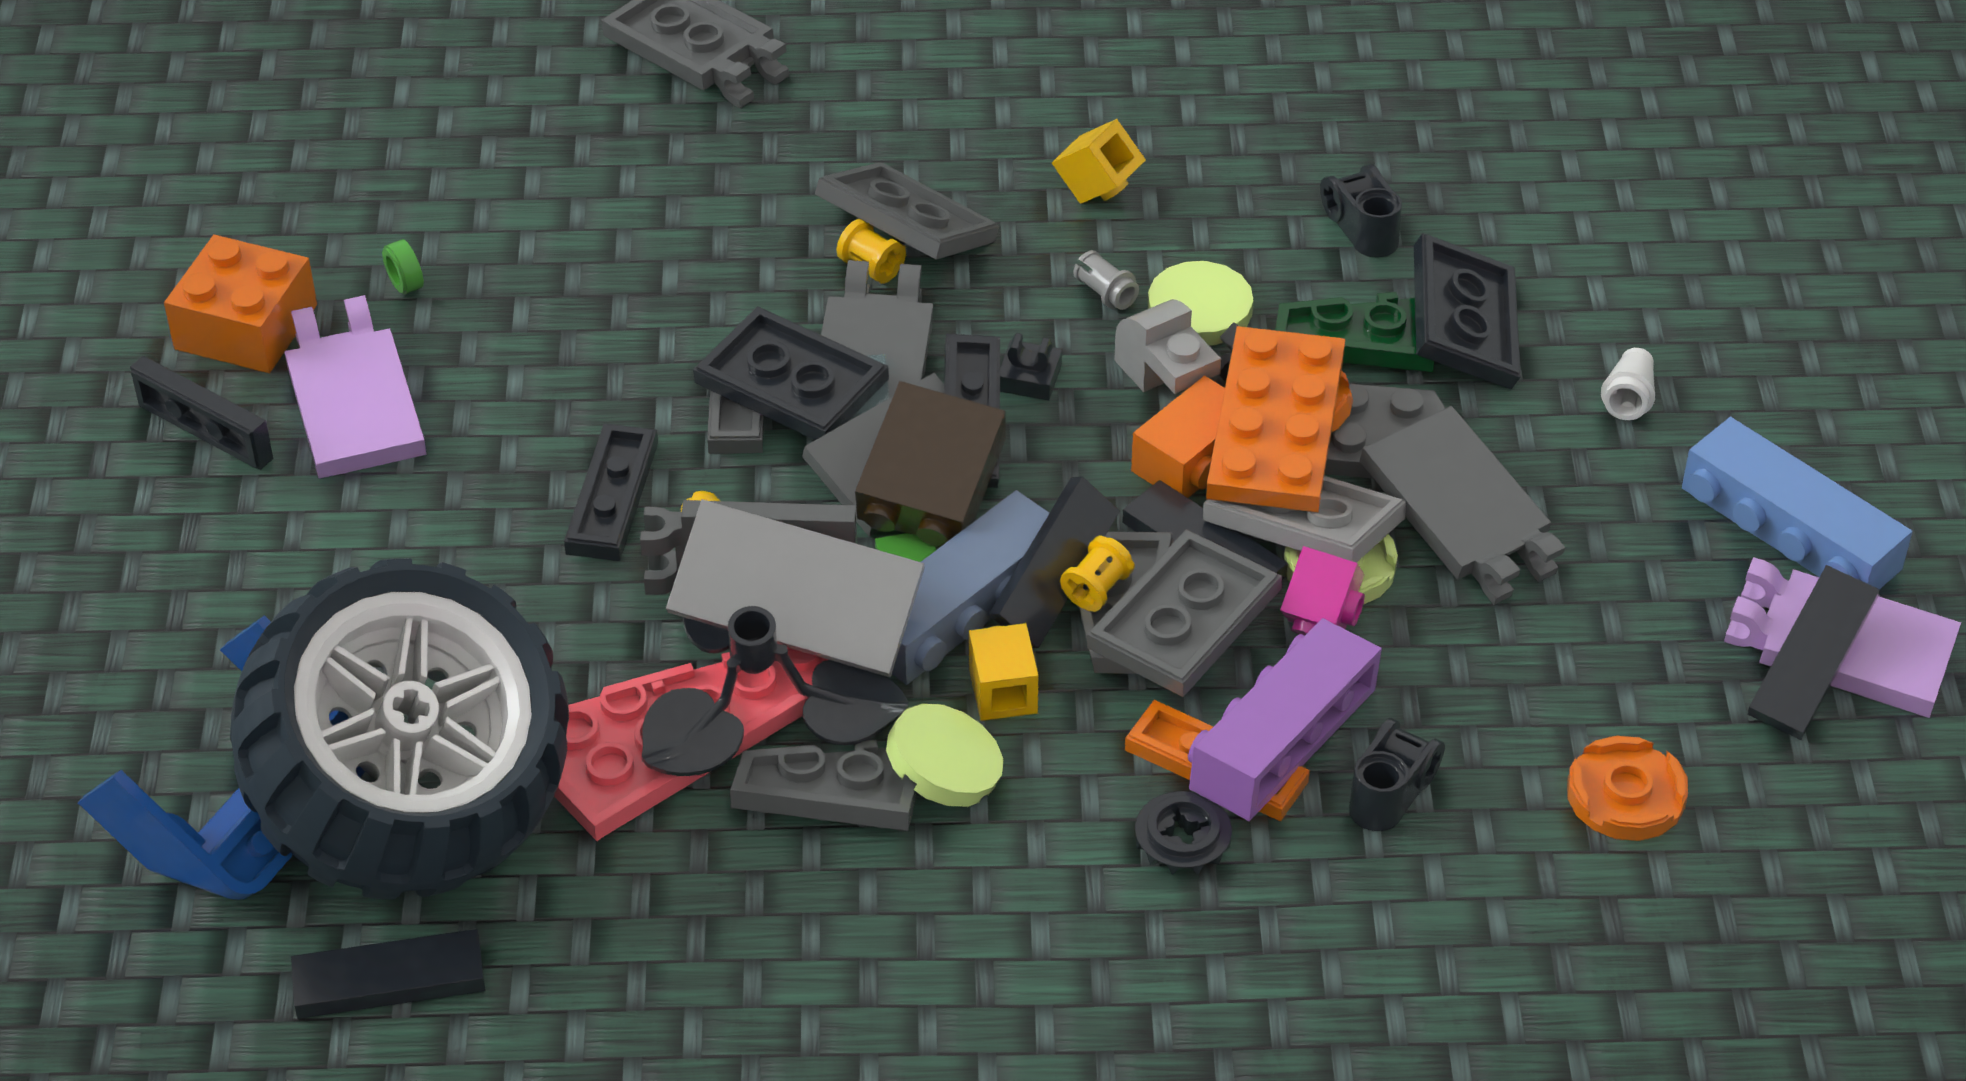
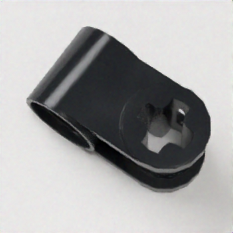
[1320,164,1402,258]
[1349,718,1445,831]

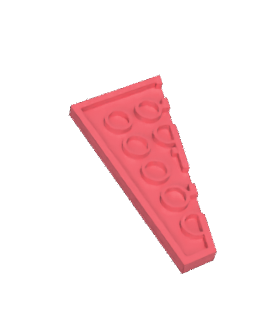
[554,647,829,841]

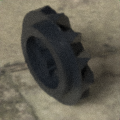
[1135,791,1232,875]

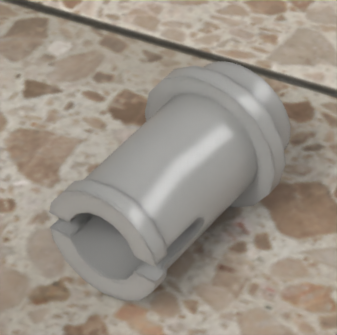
[1073,250,1139,310]

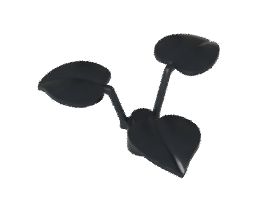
[642,606,909,776]

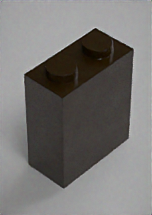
[855,381,1006,547]

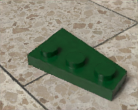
[1275,292,1434,372]

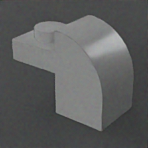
[1114,299,1221,394]

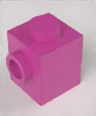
[1280,546,1365,635]

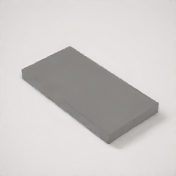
[666,499,925,678]

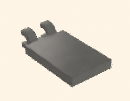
[601,0,790,108]
[821,260,934,420]
[1359,406,1565,605]
[640,500,857,595]

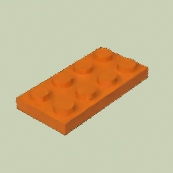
[1206,326,1345,513]

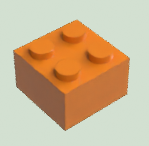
[164,234,317,374]

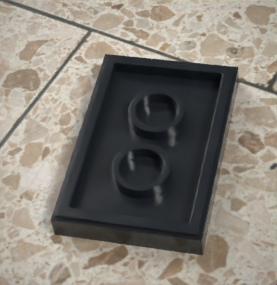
[1414,233,1521,390]
[693,306,889,440]

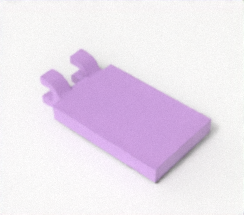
[284,295,427,479]
[1724,557,1961,718]

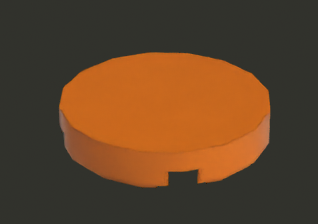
[1567,736,1688,841]

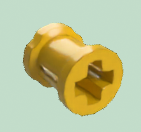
[836,219,906,284]
[1060,535,1135,612]

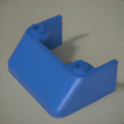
[78,615,366,900]

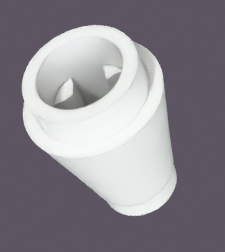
[1601,348,1655,420]

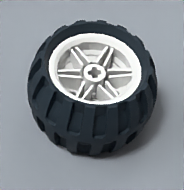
[230,558,569,900]

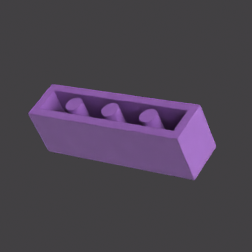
[1188,618,1382,821]

